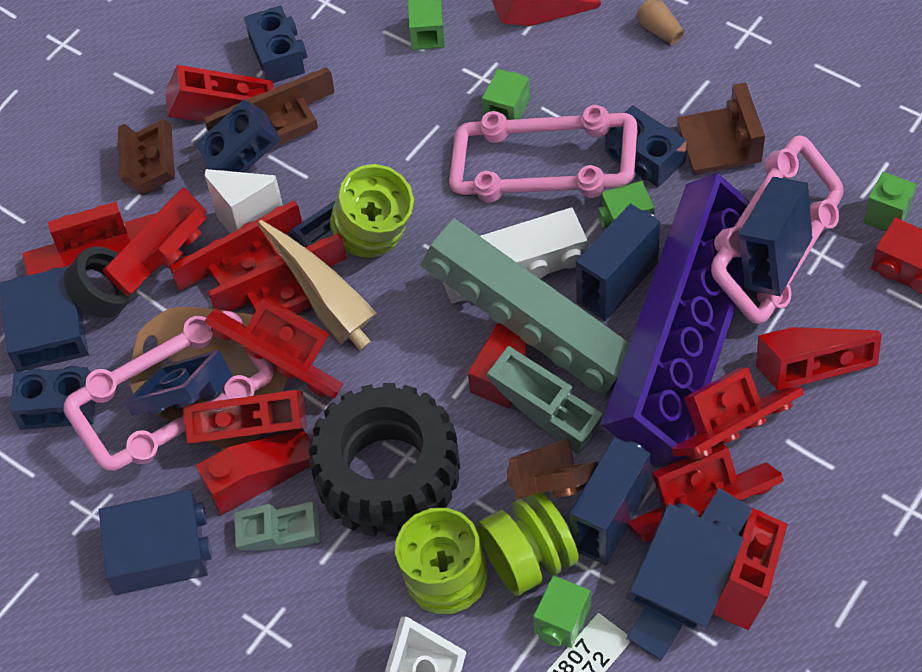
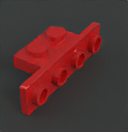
[103,188,207,296]
[23,201,157,276]
[169,201,302,290]
[208,233,347,314]
[204,296,344,399]
[671,367,804,460]
[628,444,784,542]

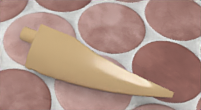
[257,220,377,351]

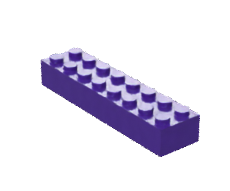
[601,172,750,466]

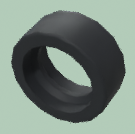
[64,246,137,318]

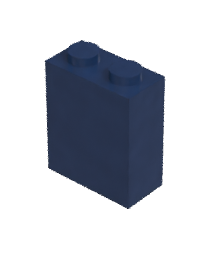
[739,177,813,297]
[576,203,660,321]
[0,266,89,372]
[570,437,651,566]
[98,489,212,595]
[625,503,744,633]

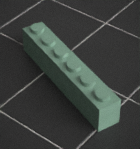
[420,218,630,397]

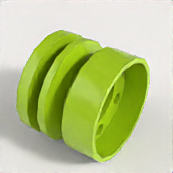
[330,164,414,258]
[476,492,579,596]
[395,508,488,614]

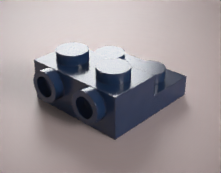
[125,350,233,416]

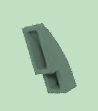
[487,346,603,454]

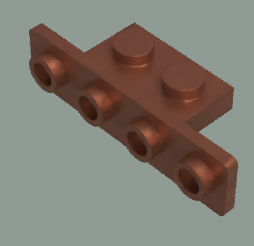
[204,67,335,148]
[507,439,598,499]

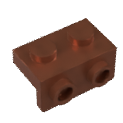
[117,119,175,195]

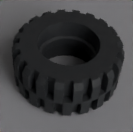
[308,383,460,537]

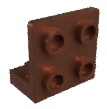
[677,82,765,174]

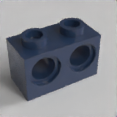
[244,5,308,83]
[195,99,281,173]
[605,105,687,187]
[10,366,95,430]

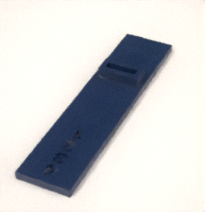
[626,488,753,661]

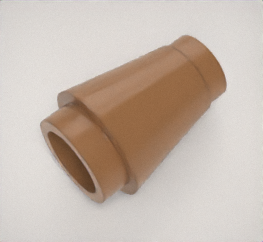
[636,0,685,45]

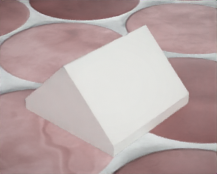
[205,169,283,234]
[385,616,466,672]

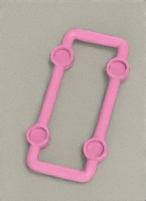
[449,105,637,203]
[711,135,844,324]
[64,311,274,471]

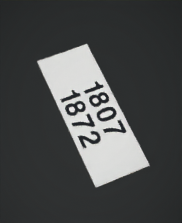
[547,613,630,672]

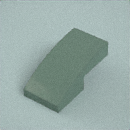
[234,501,321,551]

